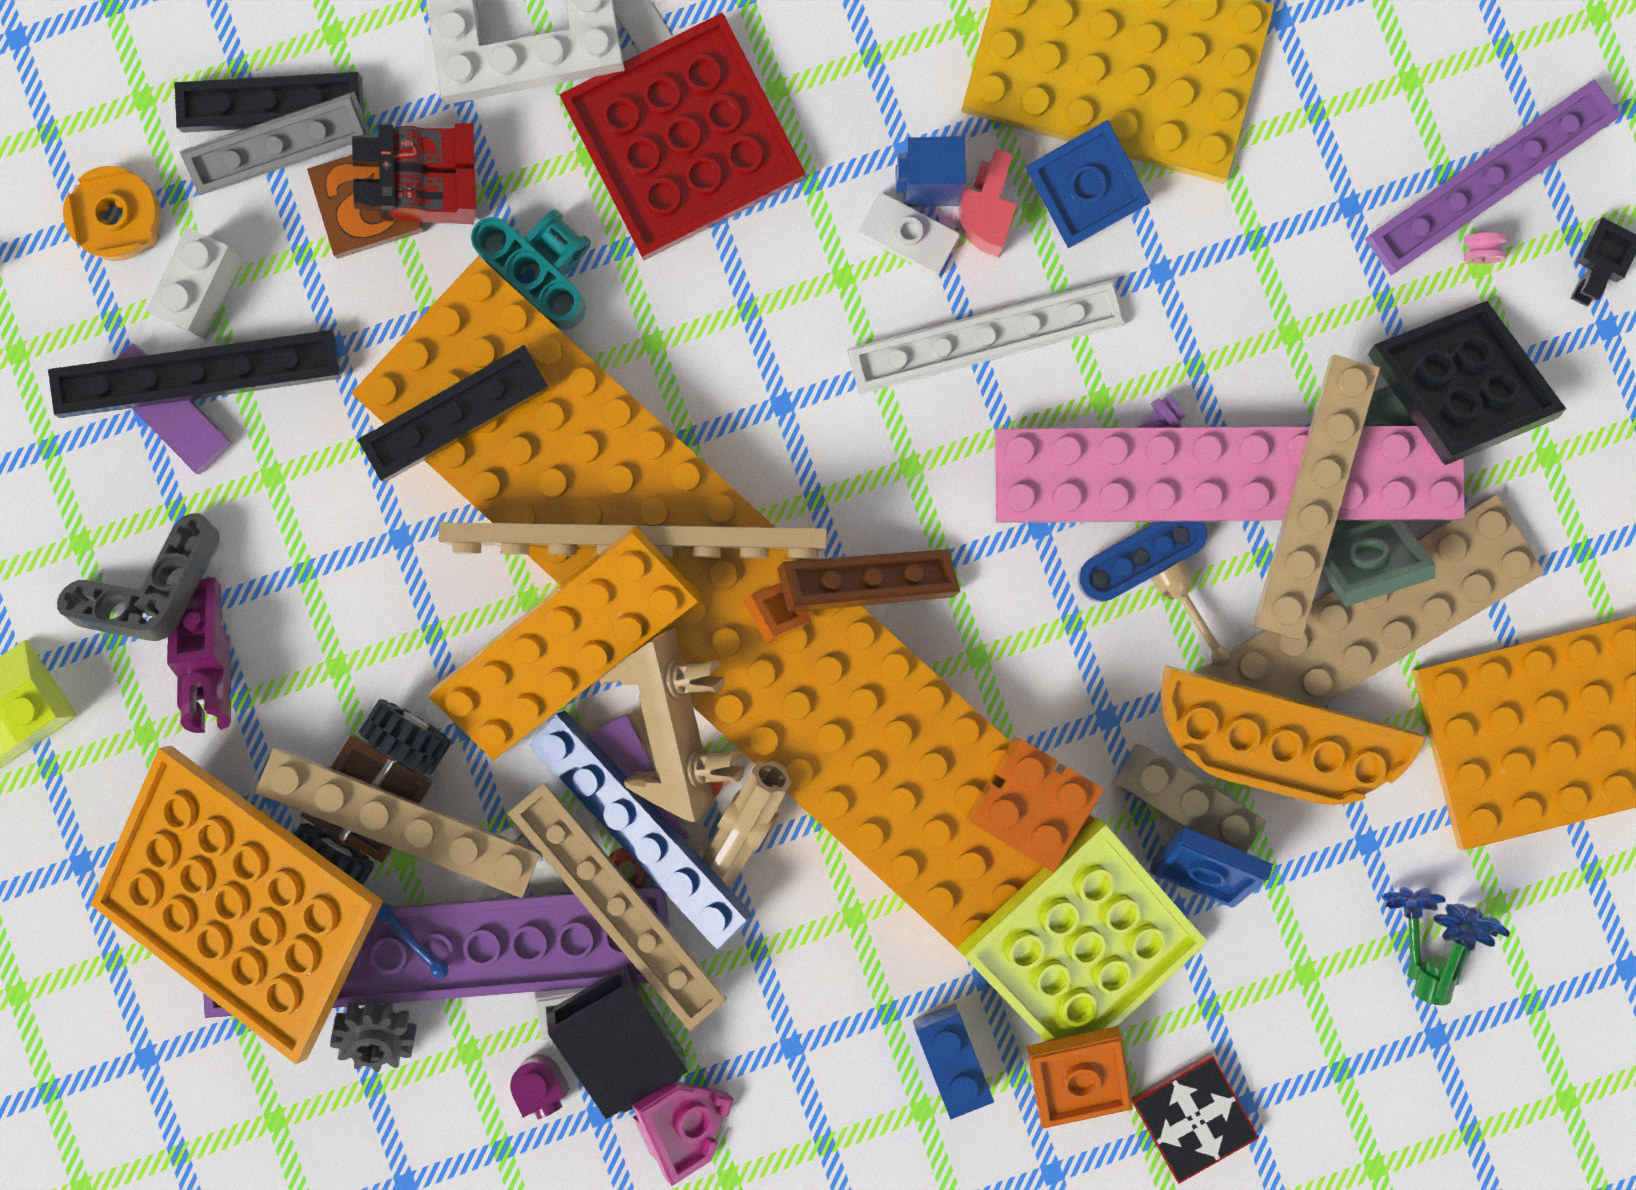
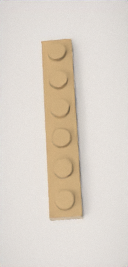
[1252,354,1380,640]
[255,747,541,898]
[507,782,727,1031]

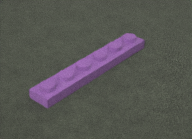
[1365,79,1621,276]

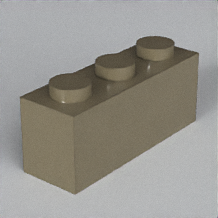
[1112,744,1266,853]

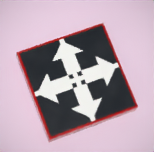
[1131,1053,1259,1184]

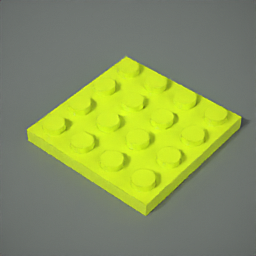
[957,817,1207,1042]

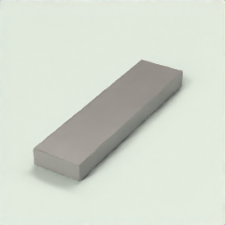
[180,91,371,196]

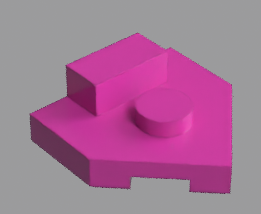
[632,1080,734,1186]

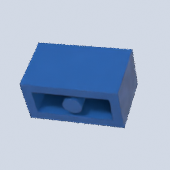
[895,136,966,207]
[913,1003,994,1120]

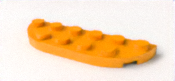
[1161,665,1425,805]

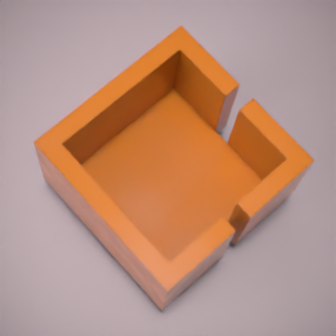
[966,736,1104,873]

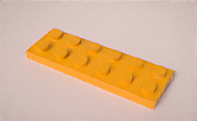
[428,525,700,761]

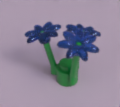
[1382,887,1510,1005]

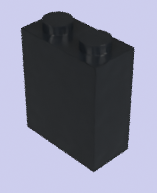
[546,964,688,1119]

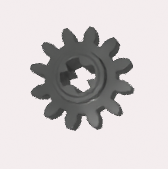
[330,998,417,1072]

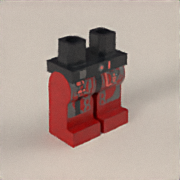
[352,123,476,225]

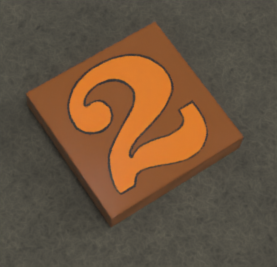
[307,155,424,259]

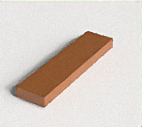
[777,549,960,612]

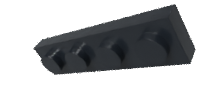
[174,72,364,133]
[357,345,550,483]

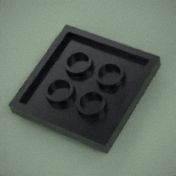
[1368,301,1567,465]

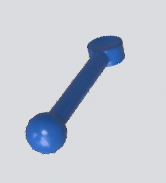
[376,903,449,979]

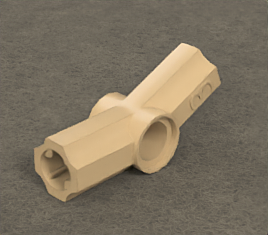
[702,761,793,889]

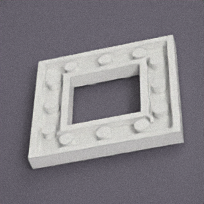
[426,0,625,105]

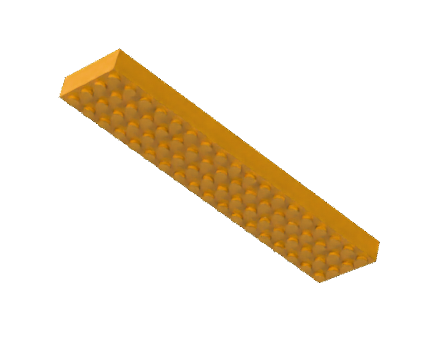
[351,256,1095,952]

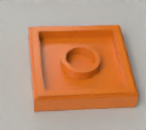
[1026,1026,1133,1129]

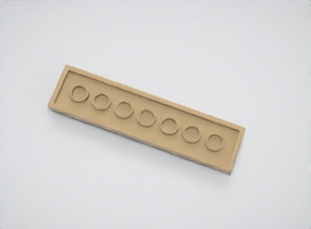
[1194,494,1545,706]

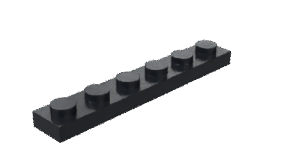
[48,330,341,418]

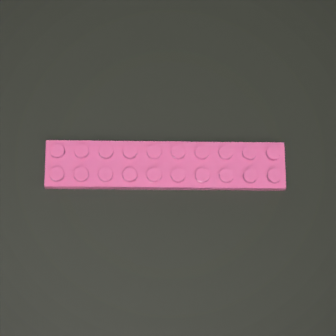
[994,426,1465,523]

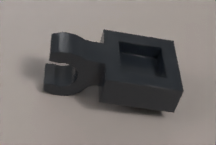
[1570,217,1636,307]

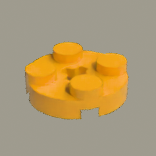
[63,166,161,261]

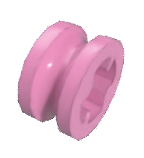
[1464,232,1507,264]

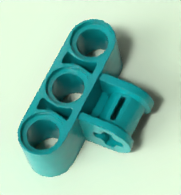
[471,209,591,329]

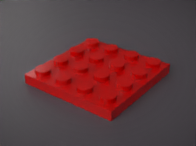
[559,12,806,261]

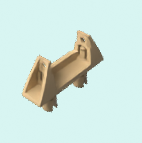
[599,626,744,822]

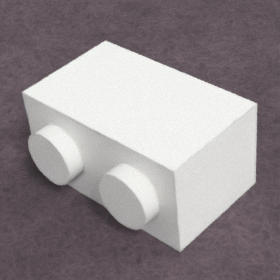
[146,226,245,339]

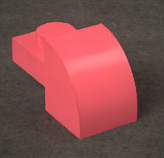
[958,149,1017,257]

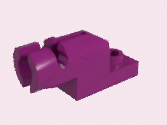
[167,577,231,733]

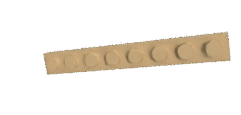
[439,522,827,560]

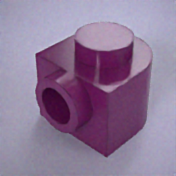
[510,1055,570,1120]

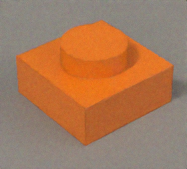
[744,583,812,644]

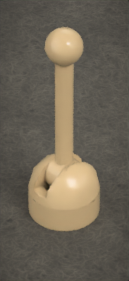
[1151,561,1230,666]

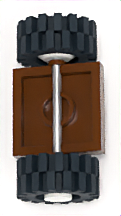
[294,699,452,885]

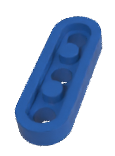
[1078,522,1207,602]

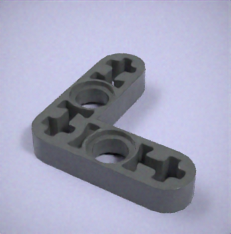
[57,513,220,641]

